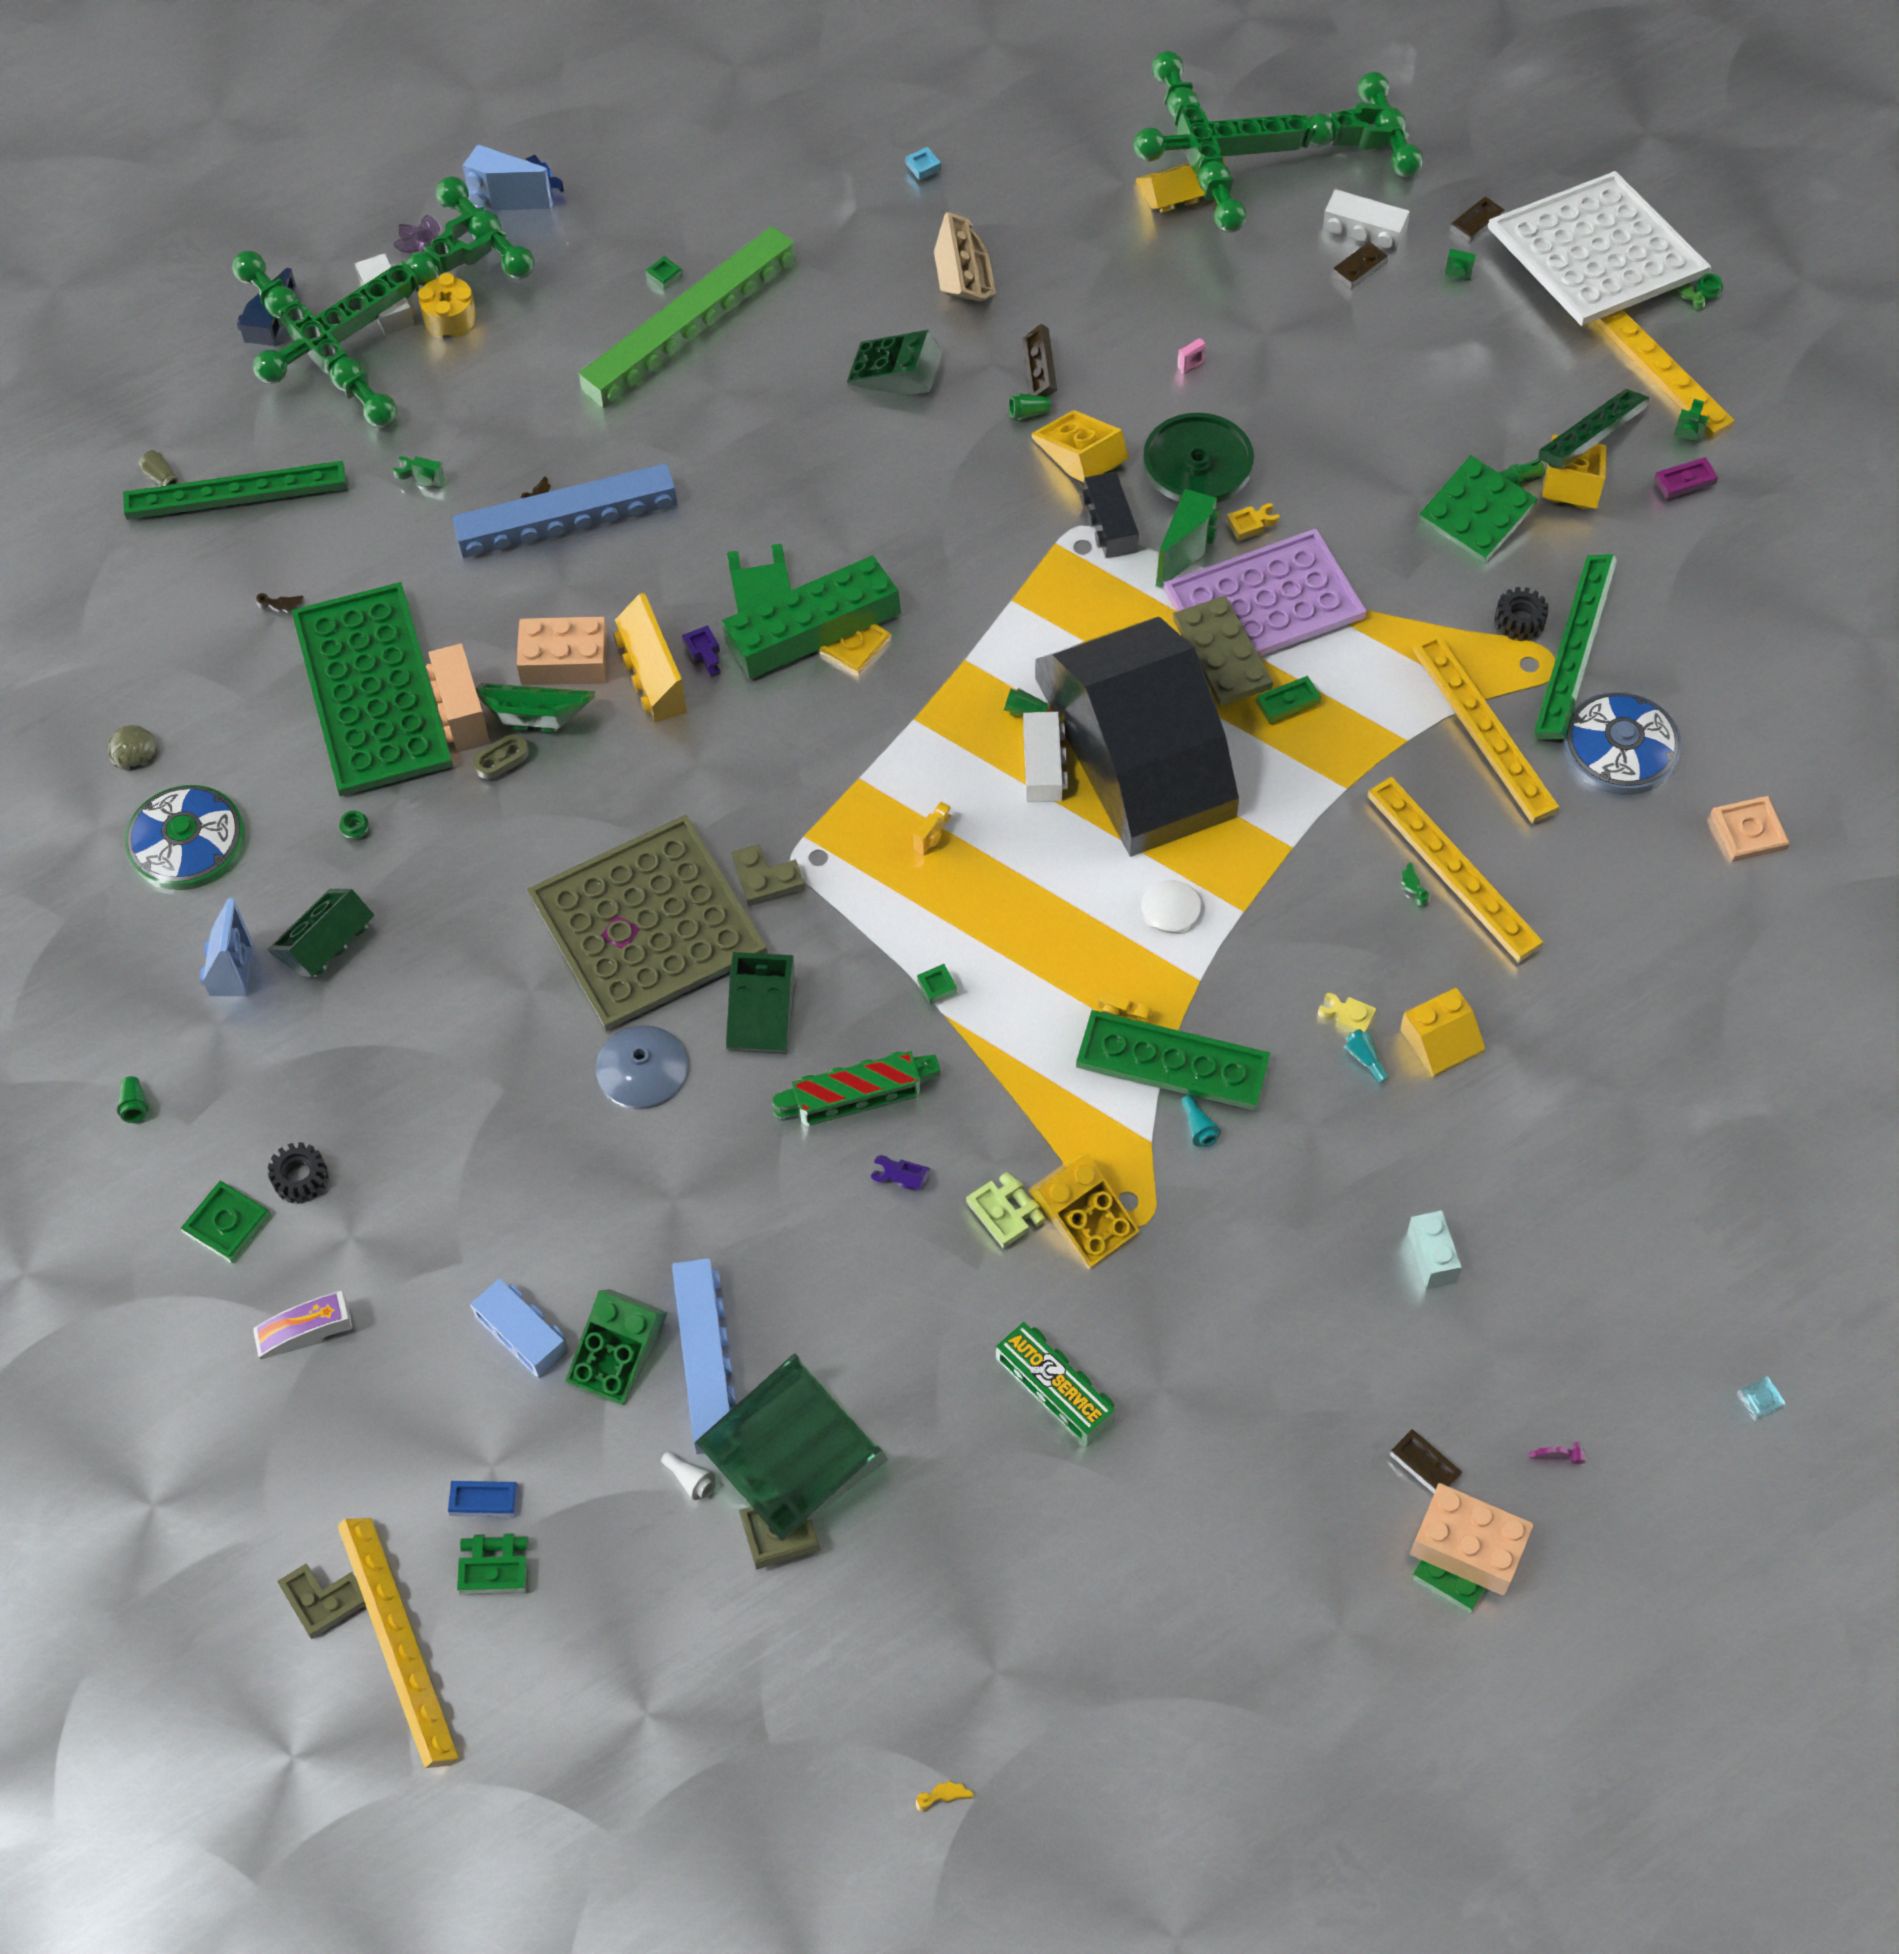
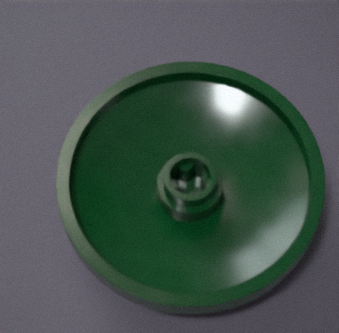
[1143,413,1254,503]

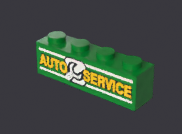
[996,1322,1115,1447]

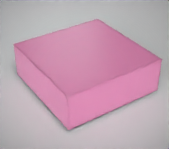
[1178,338,1206,374]

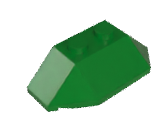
[475,683,595,732]

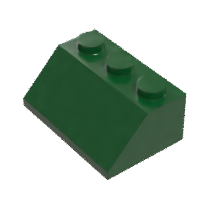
[267,889,375,977]

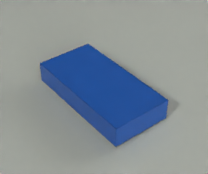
[448,1481,518,1517]

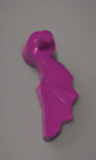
[1529,1441,1586,1465]

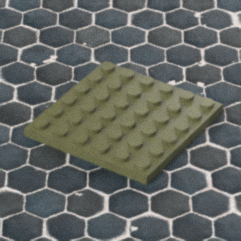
[527,815,768,1031]

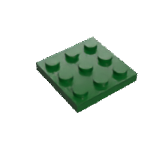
[1419,455,1538,564]

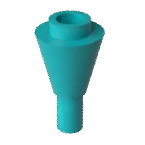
[1344,1029,1389,1084]
[1181,1095,1221,1147]

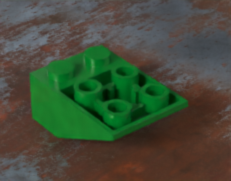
[565,1289,668,1405]

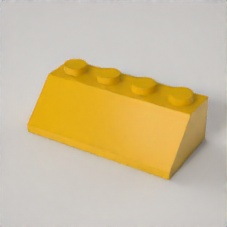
[613,593,687,723]

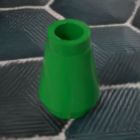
[1009,393,1051,420]
[1004,688,1048,717]
[117,1076,148,1123]

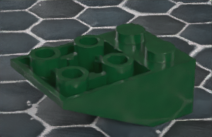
[847,330,943,396]
[726,952,795,1053]

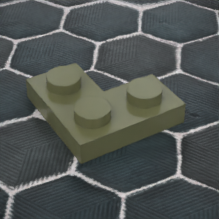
[731,844,805,906]
[277,1563,366,1639]

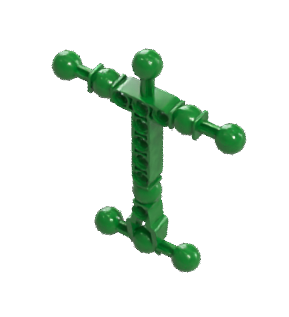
[1133,50,1423,233]
[232,176,535,428]

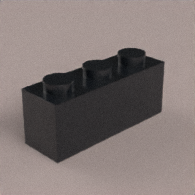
[1080,472,1139,558]

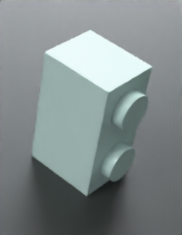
[1407,1210,1461,1290]

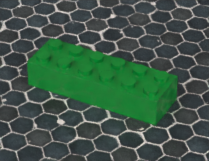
[721,555,902,680]

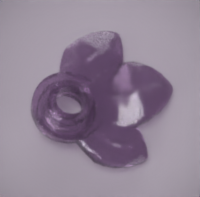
[393,215,440,253]

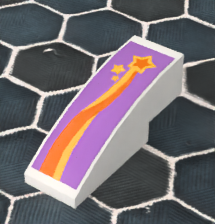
[253,1290,353,1359]

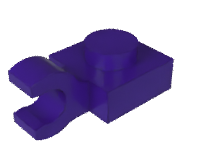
[682,625,721,677]
[871,1155,930,1190]

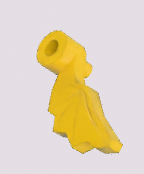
[915,1781,973,1812]

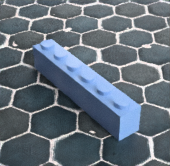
[672,1258,740,1455]

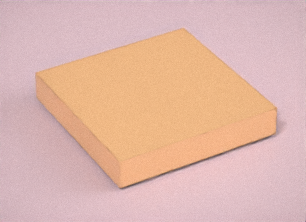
[1711,796,1790,862]

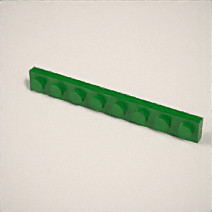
[123,461,347,520]
[1534,554,1617,740]

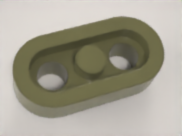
[474,734,529,779]

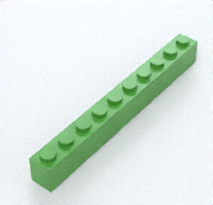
[578,226,796,408]

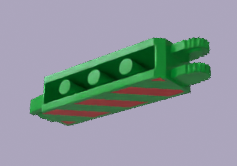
[772,1051,940,1126]

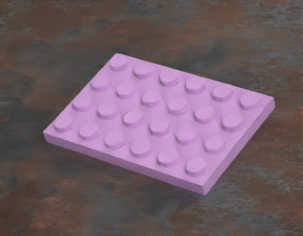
[1164,528,1367,656]

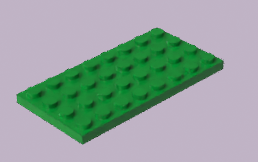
[291,582,453,796]

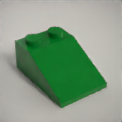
[1156,489,1220,588]

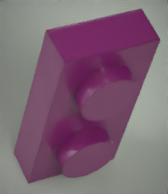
[1654,457,1718,500]

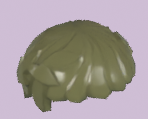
[108,725,156,770]

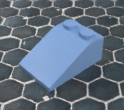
[463,144,553,210]
[200,898,254,996]

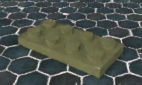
[1173,596,1273,707]

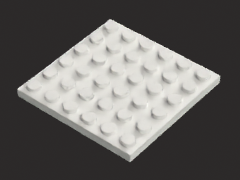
[1487,171,1711,326]

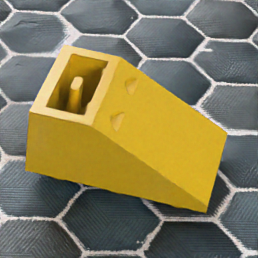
[1028,1153,1140,1268]

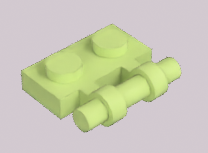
[966,1172,1046,1249]

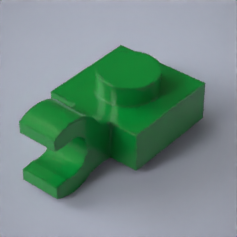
[1674,399,1709,442]
[393,456,445,488]

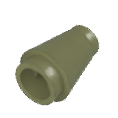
[139,450,179,486]

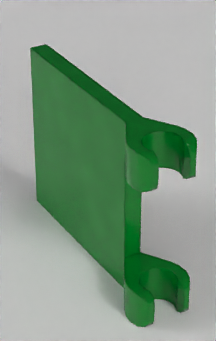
[727,544,791,613]

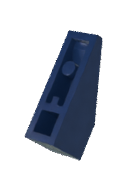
[237,268,297,346]

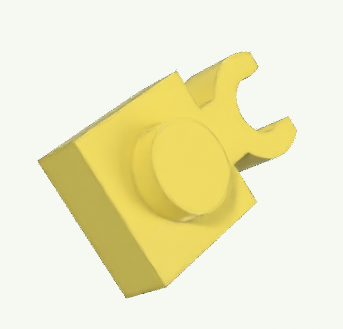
[1318,993,1377,1033]

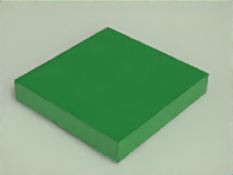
[180,1180,271,1263]

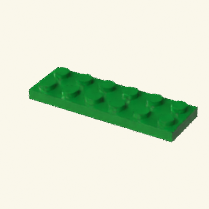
[1076,1010,1271,1111]

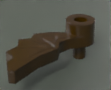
[521,476,551,499]
[256,593,304,613]

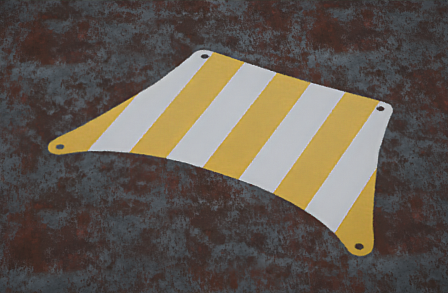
[790,526,1555,1227]

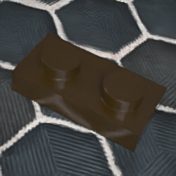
[1332,241,1388,290]

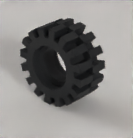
[1494,587,1549,641]
[268,1142,329,1204]

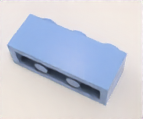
[470,1278,567,1378]

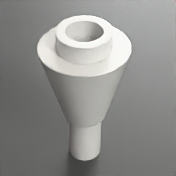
[661,1452,715,1500]

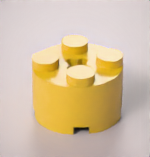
[418,273,476,338]

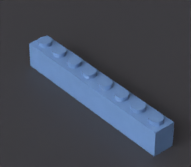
[451,463,677,558]

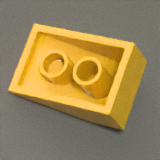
[1031,410,1129,482]
[1542,434,1607,509]

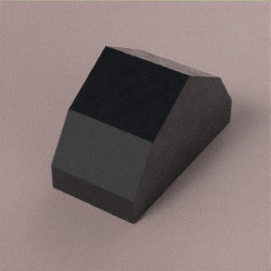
[1035,617,1239,857]

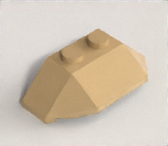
[934,212,996,302]

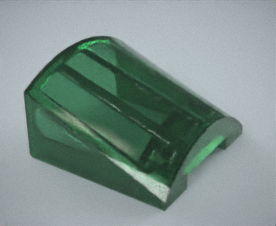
[695,1353,888,1542]

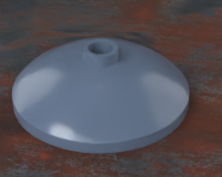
[596,1025,688,1109]

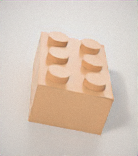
[517,617,608,685]
[426,643,490,753]
[1409,1483,1534,1596]

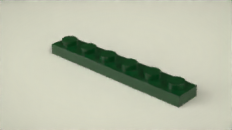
[1538,389,1649,469]

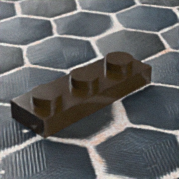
[1022,324,1057,397]

